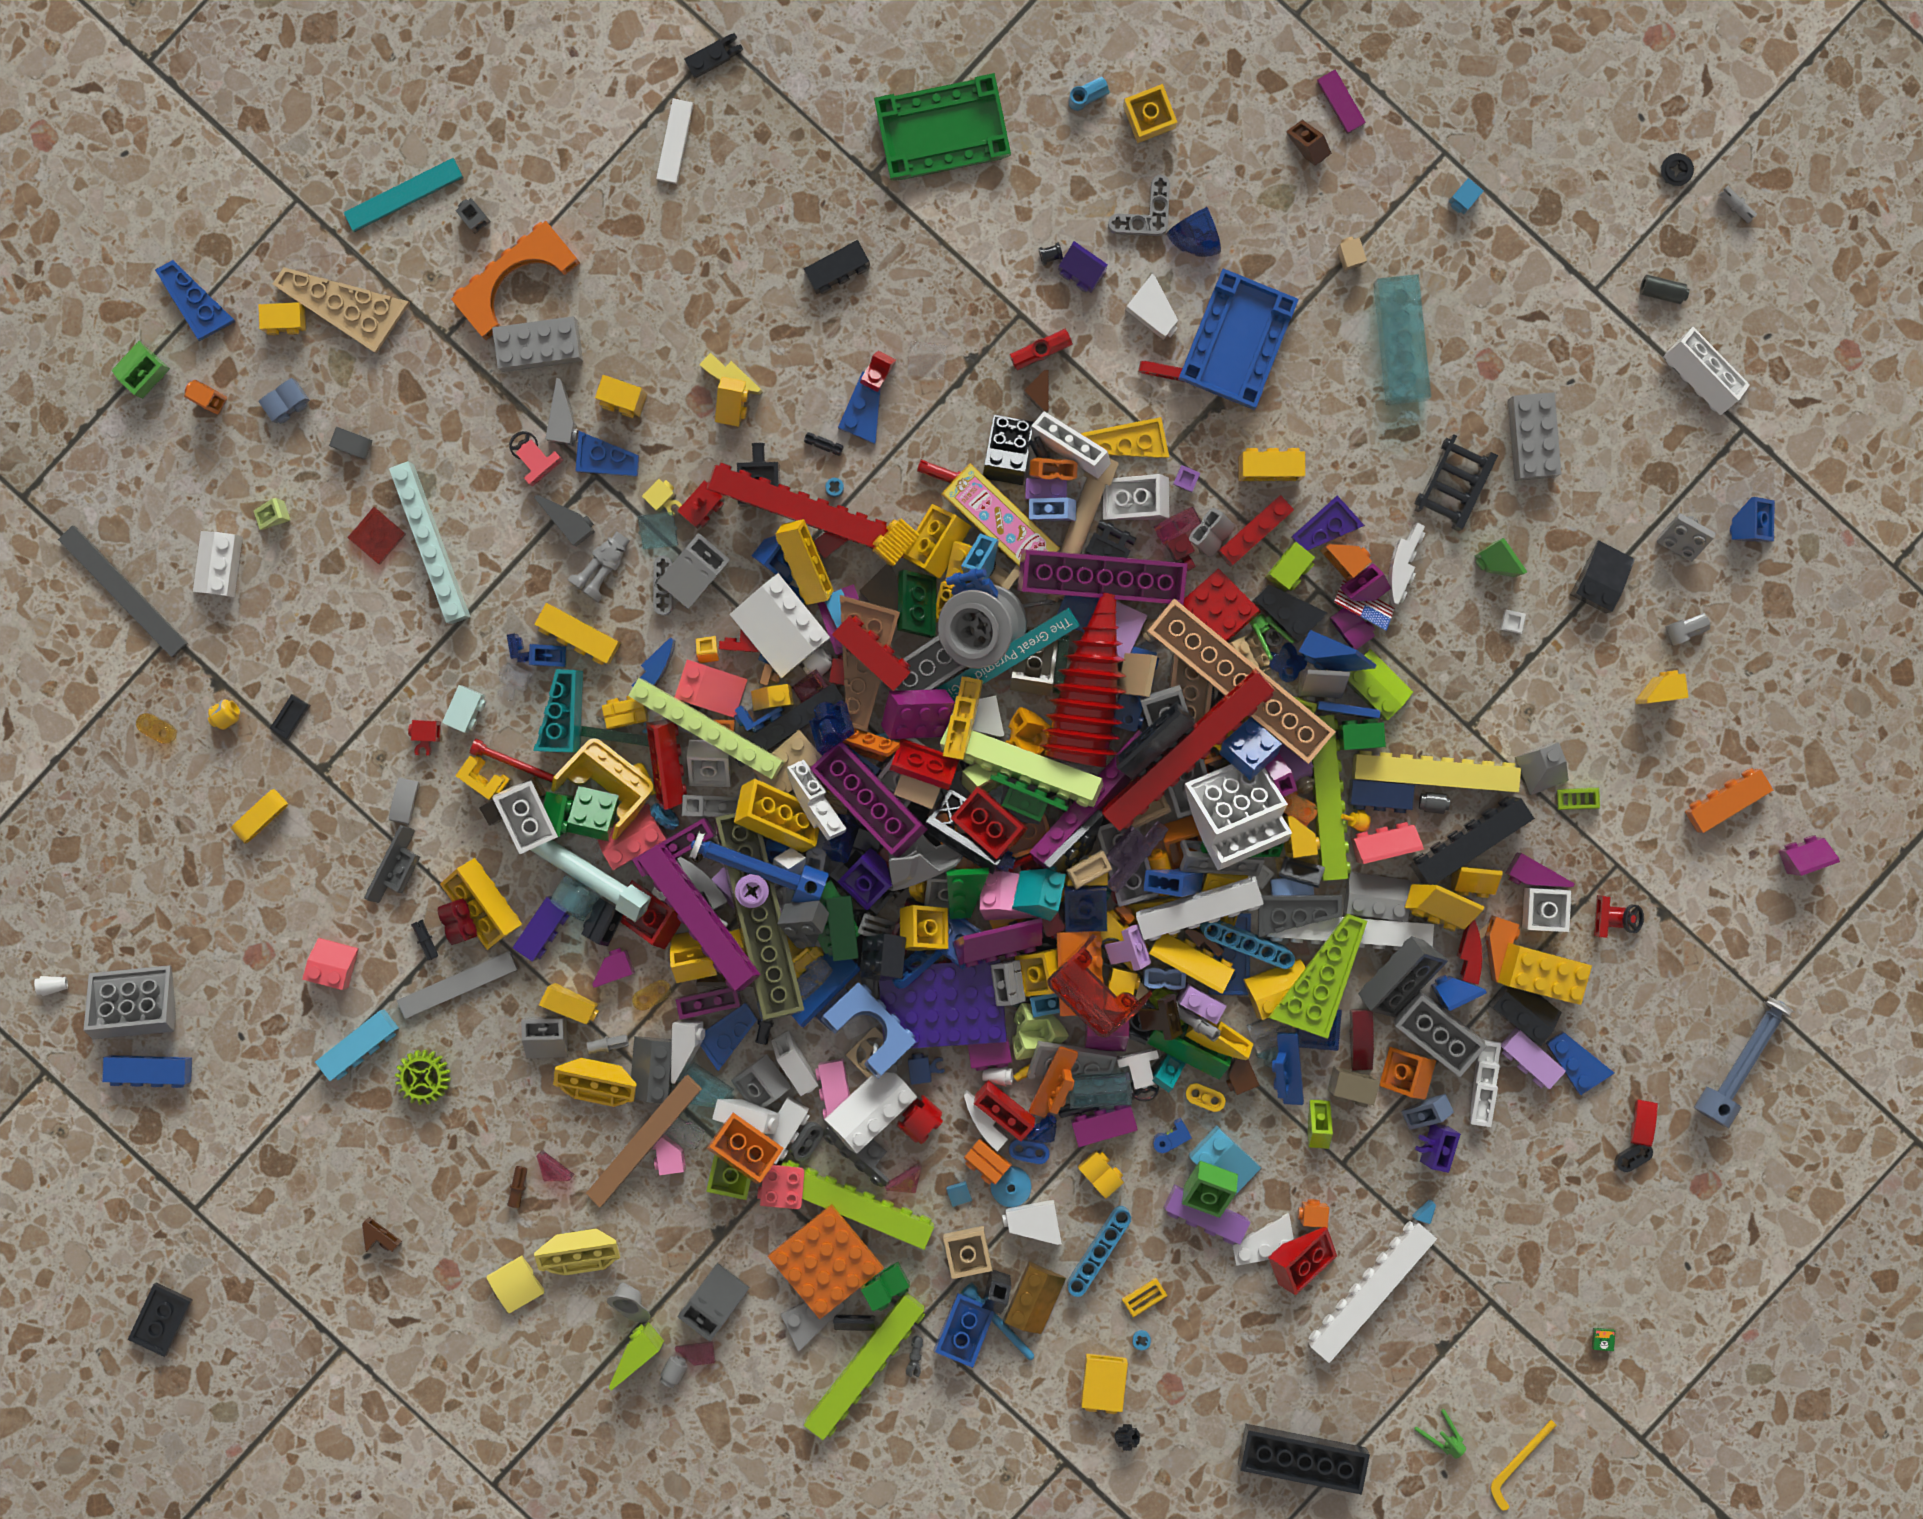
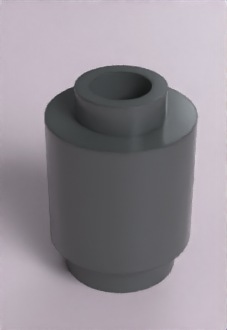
[1419,792,1450,814]

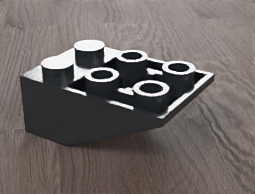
[983,415,1034,485]

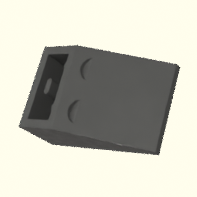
[677,1262,750,1342]

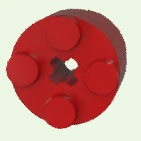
[896,1095,943,1144]

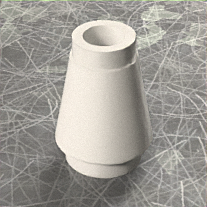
[35,976,68,996]
[982,1066,1013,1087]

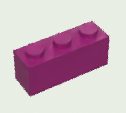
[675,987,742,1020]
[1071,1102,1138,1147]

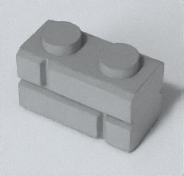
[991,960,1026,1006]

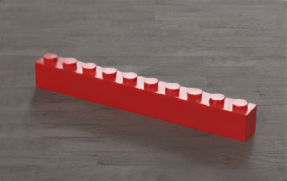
[706,463,904,558]
[1102,668,1275,831]

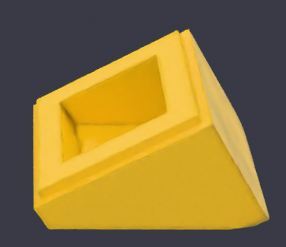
[695,636,719,663]

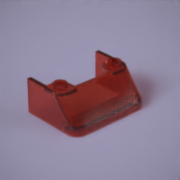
[1047,934,1153,1038]

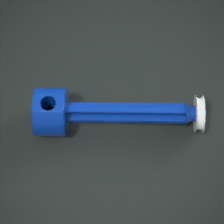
[689,831,828,903]

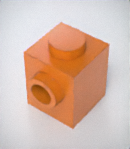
[1298,1199,1329,1228]

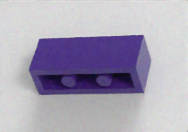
[512,896,570,962]

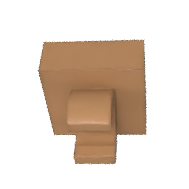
[759,663,780,685]

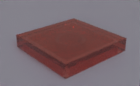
[347,507,406,565]

